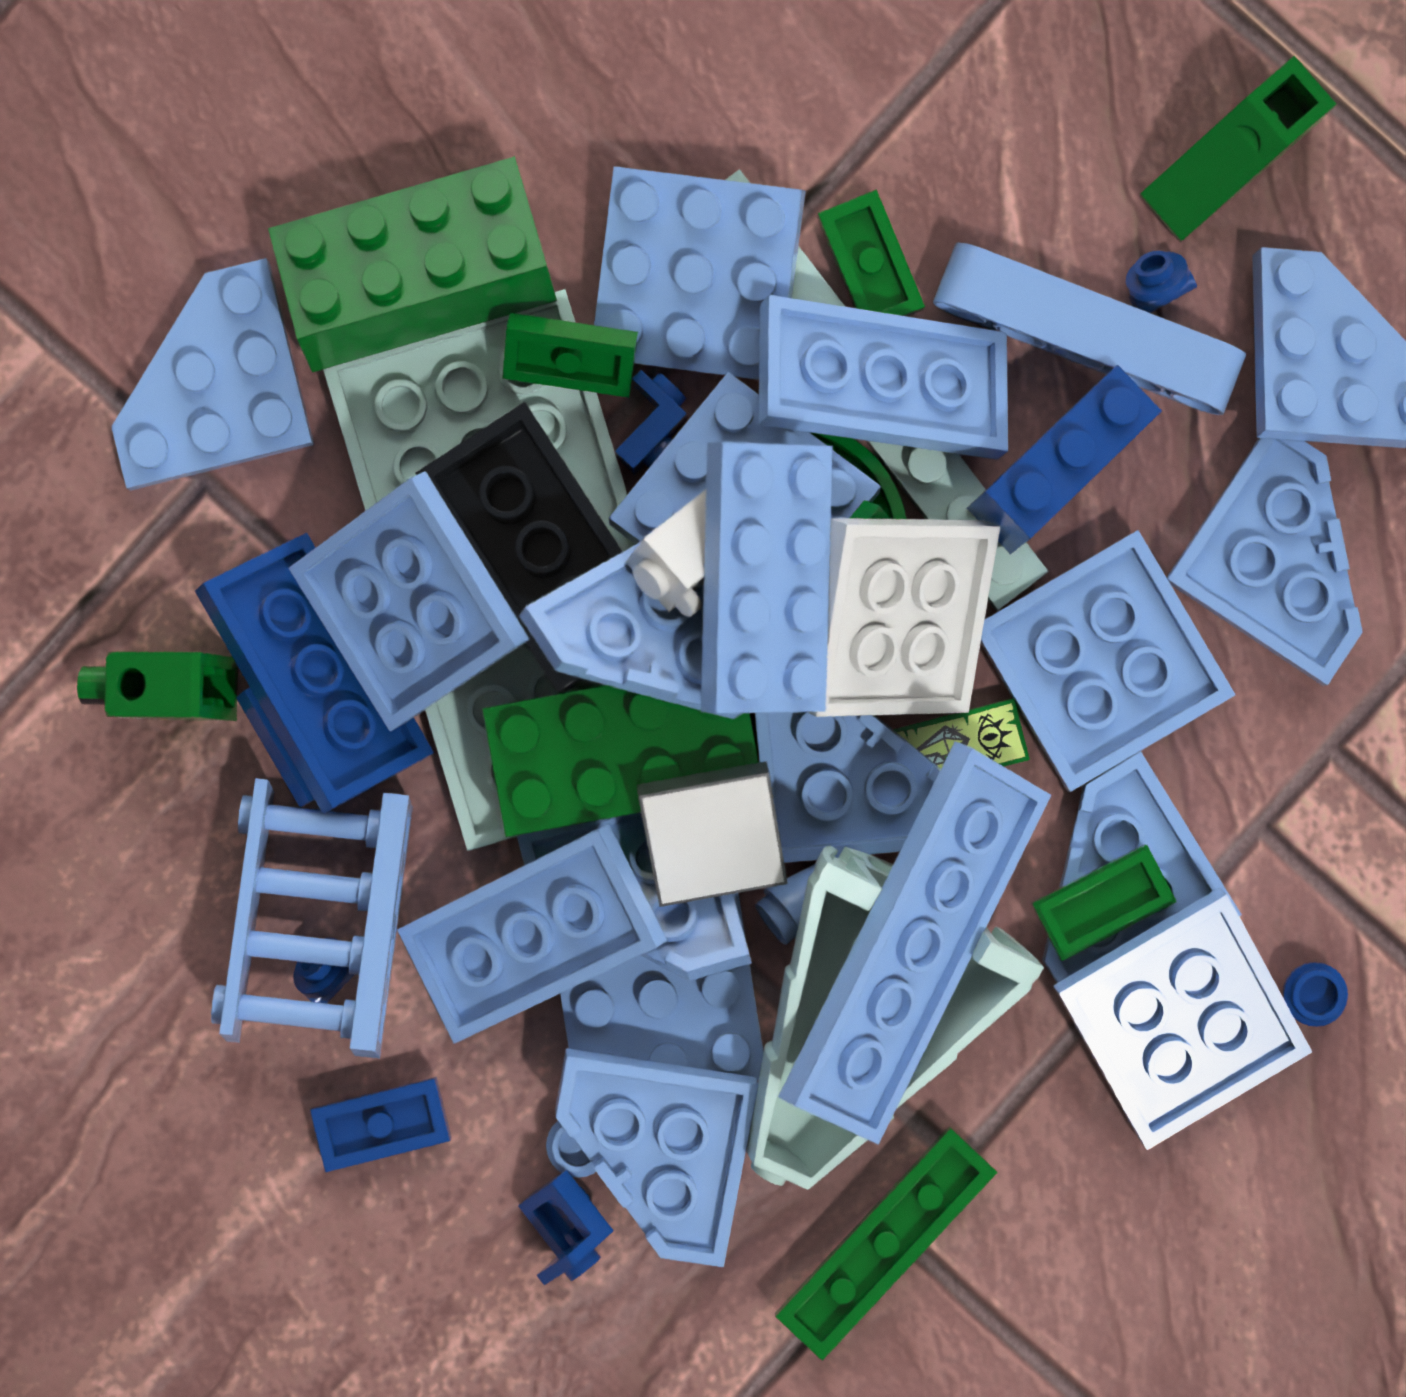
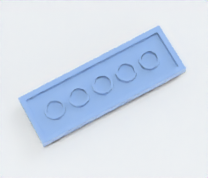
[778,741,1051,1145]

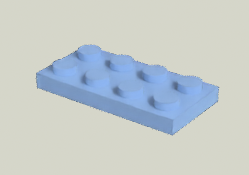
[759,295,1008,460]
[701,442,833,713]
[397,823,667,1044]

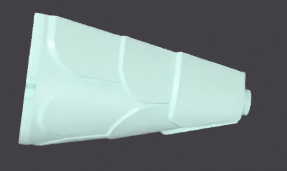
[746,845,1044,1190]

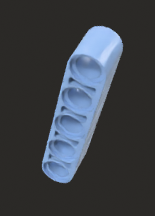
[933,242,1246,415]

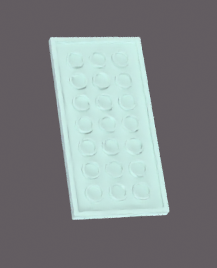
[323,289,635,851]

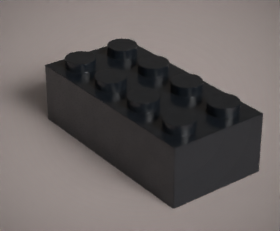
[415,402,623,694]

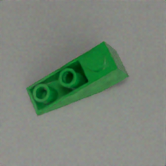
[1139,56,1337,243]

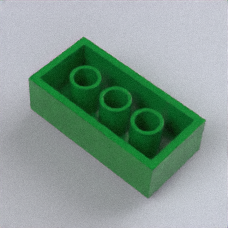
[268,156,557,373]
[482,685,758,837]

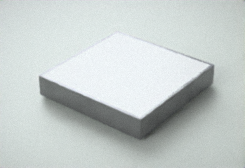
[637,761,788,907]

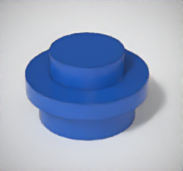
[1283,962,1348,1027]

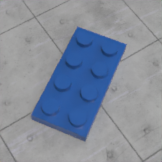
[195,533,434,814]

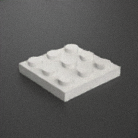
[807,518,1000,717]

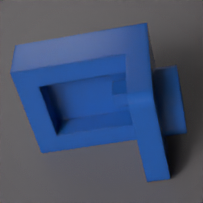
[615,370,687,475]
[518,1170,614,1285]

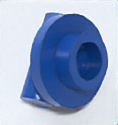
[1125,251,1197,313]
[293,938,355,1004]

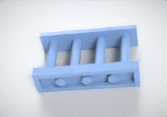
[211,778,413,1059]

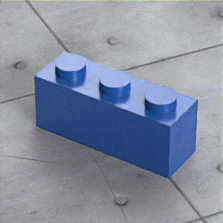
[966,365,1162,555]

